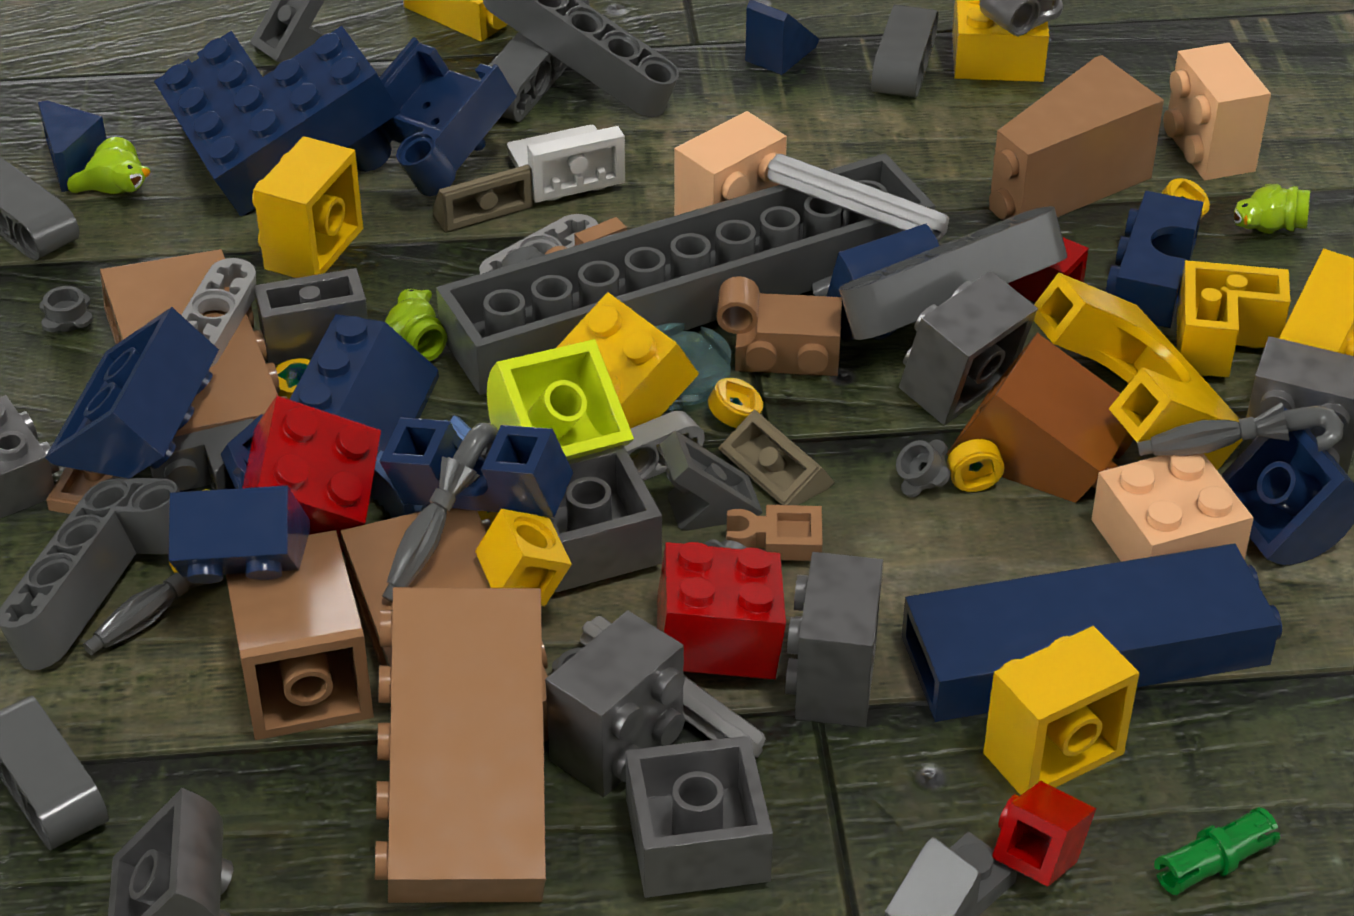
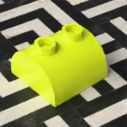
[487,339,634,461]

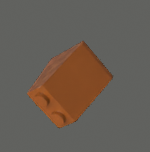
[946,333,1134,503]

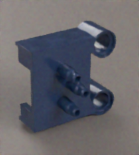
[347,37,517,196]

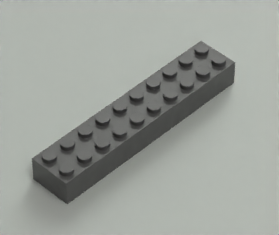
[436,153,935,395]

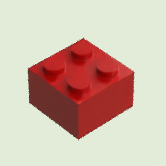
[243,395,381,553]
[657,542,786,680]

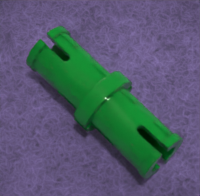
[1154,807,1280,895]

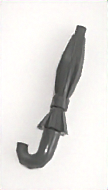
[1137,402,1344,456]
[382,422,498,603]
[83,572,212,655]

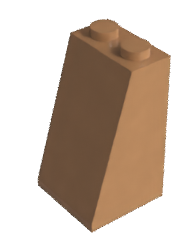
[989,55,1164,220]
[226,530,374,740]

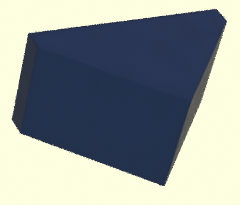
[745,0,820,75]
[38,100,106,192]

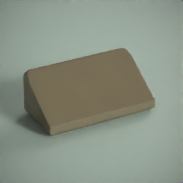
[433,164,533,232]
[718,409,835,505]

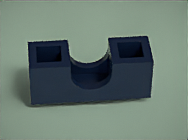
[1105,190,1204,328]
[379,417,573,518]

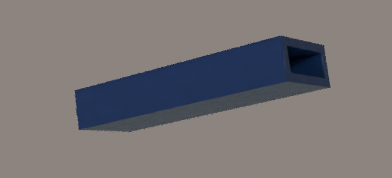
[901,543,1282,722]

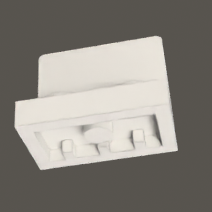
[507,125,625,203]

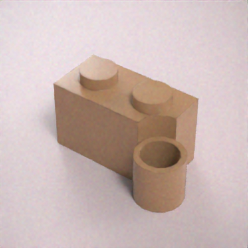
[717,276,842,376]

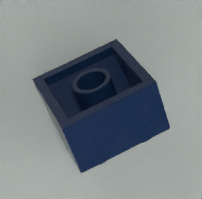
[169,485,310,584]

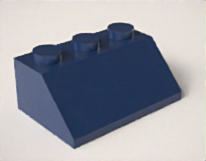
[45,307,219,479]
[289,314,439,455]

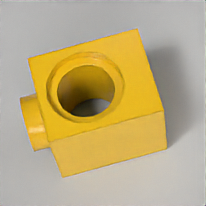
[475,509,572,607]

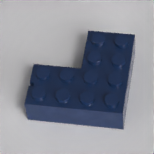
[154,26,401,217]

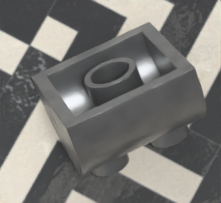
[108,788,233,916]

